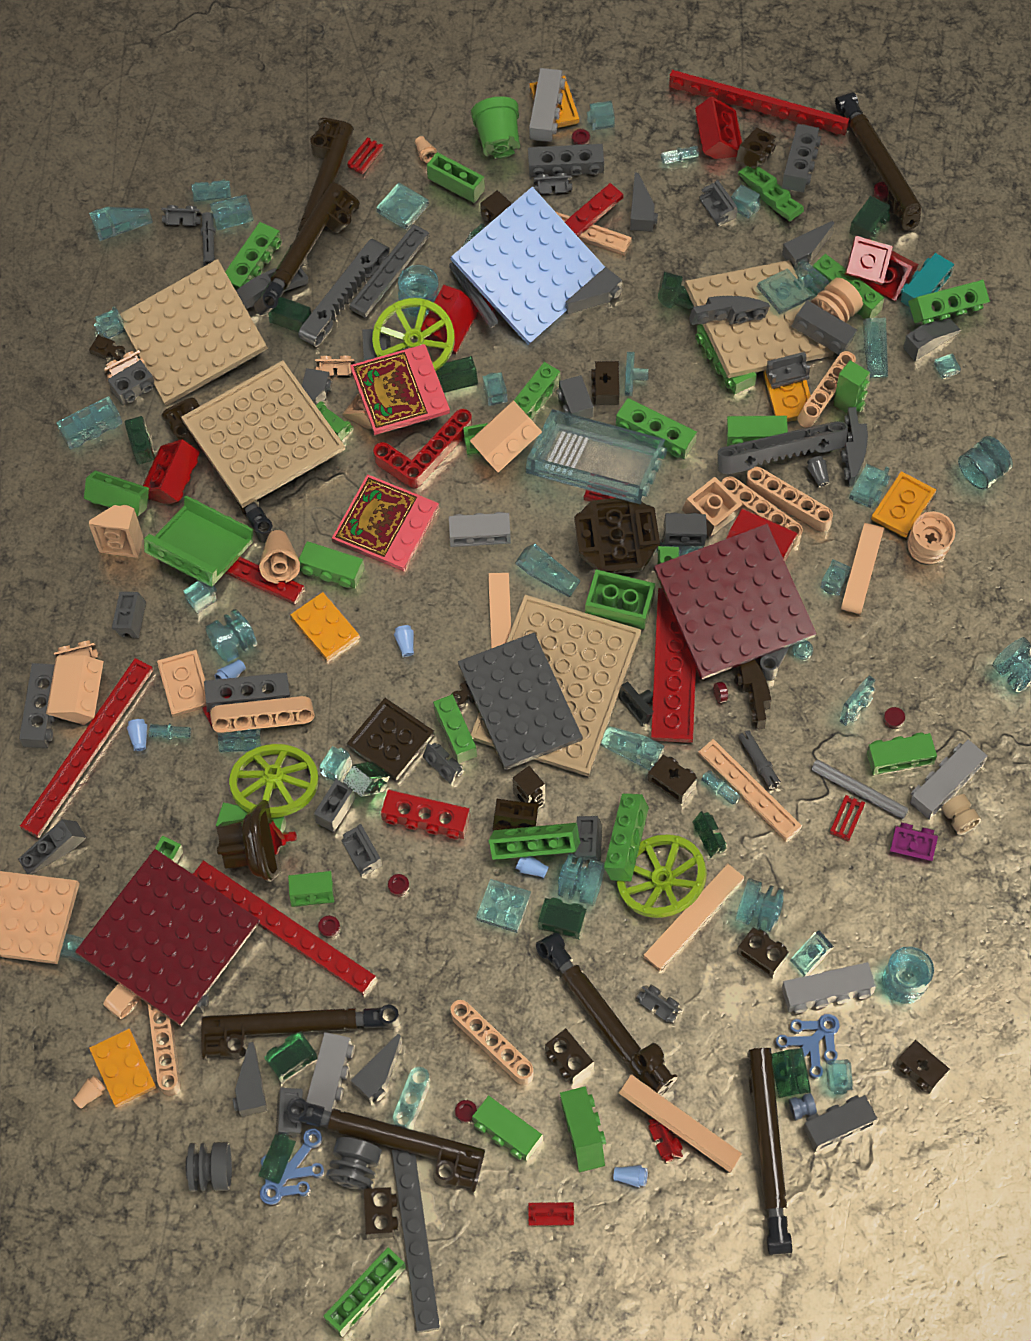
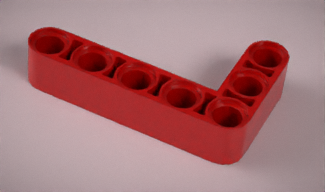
[373,409,472,489]

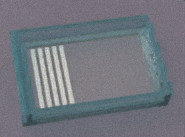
[526,409,667,504]

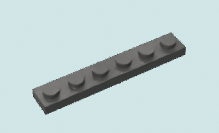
[349,224,430,318]

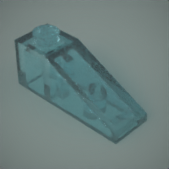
[89,207,153,241]
[863,318,888,378]
[515,543,580,597]
[601,726,665,770]

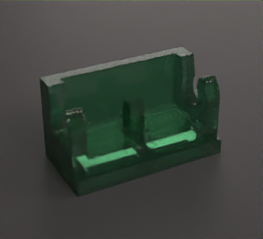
[436,356,478,393]
[772,1048,811,1098]

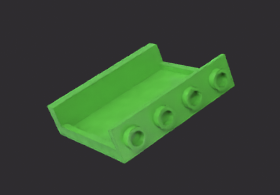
[144,496,253,587]

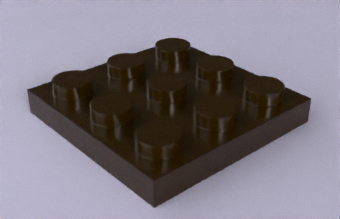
[347,698,435,781]

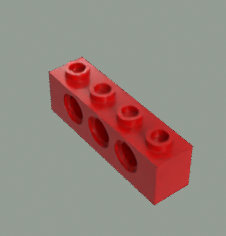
[381,790,470,840]

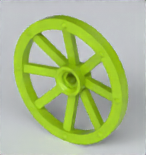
[372,298,455,371]
[229,744,319,818]
[617,834,707,918]

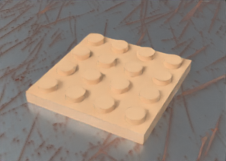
[0,871,80,964]

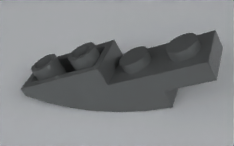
[236,267,308,308]
[689,296,770,325]
[841,407,868,487]

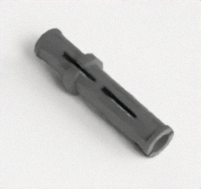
[201,212,216,266]
[738,730,781,789]

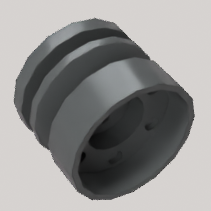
[326,1137,382,1190]
[185,1142,232,1192]

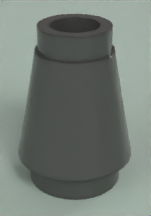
[807,456,830,487]

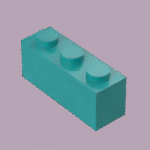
[901,253,955,307]

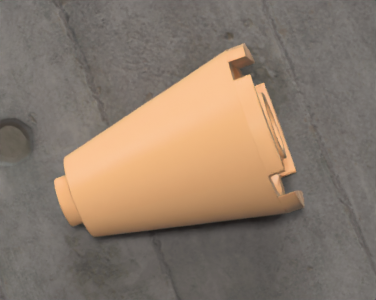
[259,530,300,583]

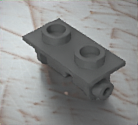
[534,173,572,195]
[161,205,202,226]
[423,743,464,784]
[637,985,683,1023]

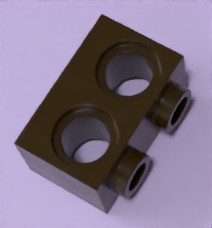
[736,127,776,170]
[512,766,545,808]
[492,799,539,831]
[737,927,789,979]
[545,1028,594,1084]
[364,1187,398,1239]

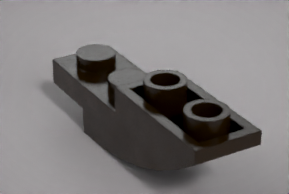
[736,660,772,729]

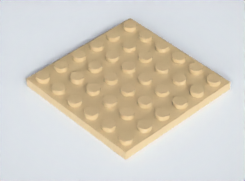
[117,259,268,406]
[684,260,834,378]
[181,361,345,508]

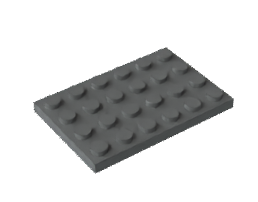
[458,632,583,770]

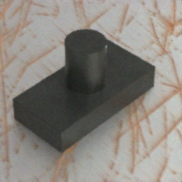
[618,682,654,726]

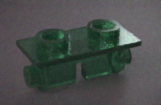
[692,811,727,858]
[258,1134,296,1184]

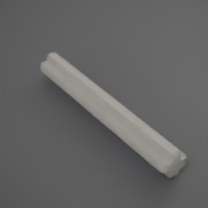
[812,760,908,819]

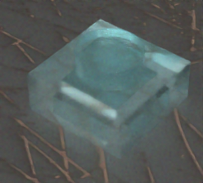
[934,353,961,379]

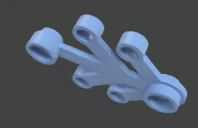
[776,1014,840,1081]
[260,1128,324,1205]

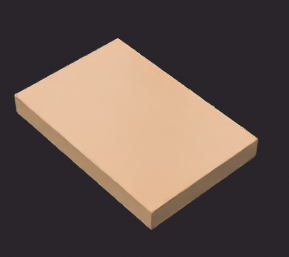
[157,649,206,717]

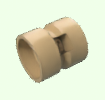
[942,794,981,834]

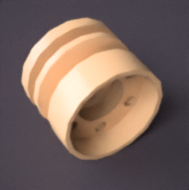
[811,278,863,323]
[907,511,956,564]

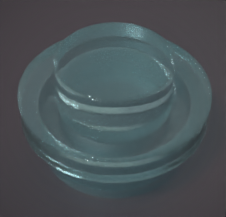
[792,640,813,660]

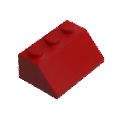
[695,96,742,159]
[860,239,919,301]
[421,284,479,355]
[142,439,200,505]
[726,509,798,563]

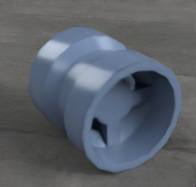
[788,1093,817,1120]

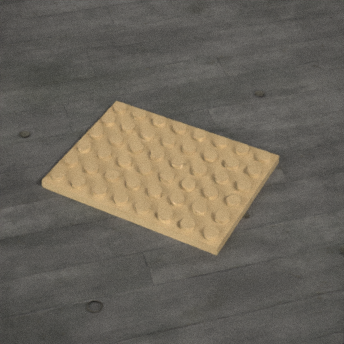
[471,595,641,777]

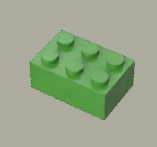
[585,569,655,630]

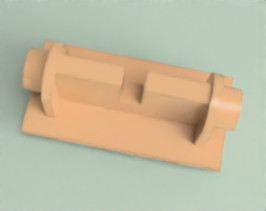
[104,351,144,379]
[315,356,356,376]
[54,640,98,658]

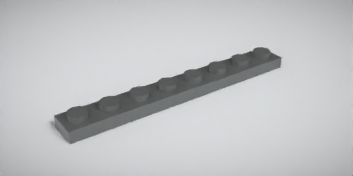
[392,1149,440,1333]

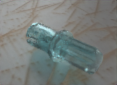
[661,145,699,164]
[149,723,192,740]
[701,770,740,805]

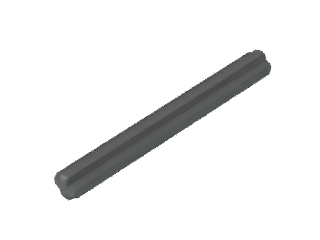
[449,262,498,327]

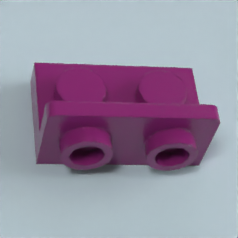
[890,822,938,861]

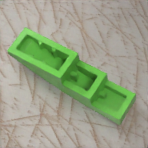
[738,166,804,221]

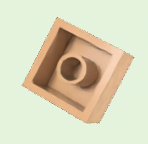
[682,477,743,538]

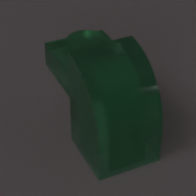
[658,272,694,310]

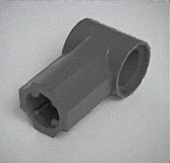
[760,646,790,680]

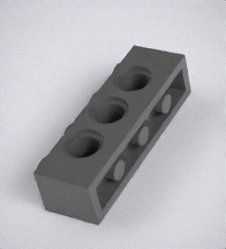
[782,124,822,192]
[528,144,604,177]
[19,663,56,748]
[204,672,290,712]

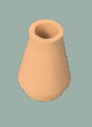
[415,136,437,163]
[72,1076,106,1109]

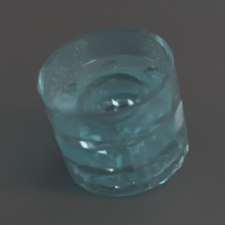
[398,265,439,316]
[958,436,1013,490]
[205,609,258,664]
[992,637,1031,693]
[558,853,605,906]
[735,878,784,933]
[882,947,934,1003]

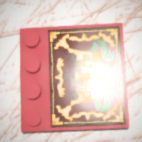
[350,344,450,435]
[332,474,439,571]

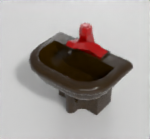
[217,800,297,882]

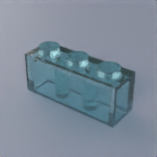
[56,396,123,450]

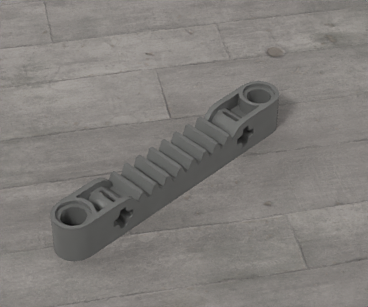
[299,239,390,347]
[717,421,848,474]

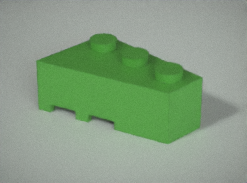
[560,1086,606,1173]

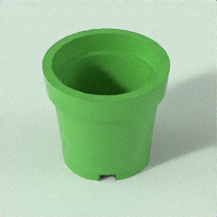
[471,97,520,159]

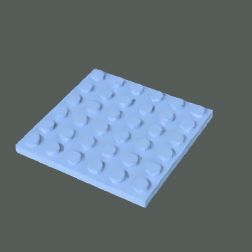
[450,187,605,345]

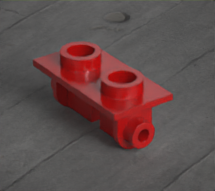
[648,1118,683,1163]
[528,1202,574,1226]

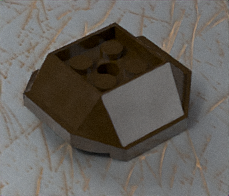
[574,496,660,574]

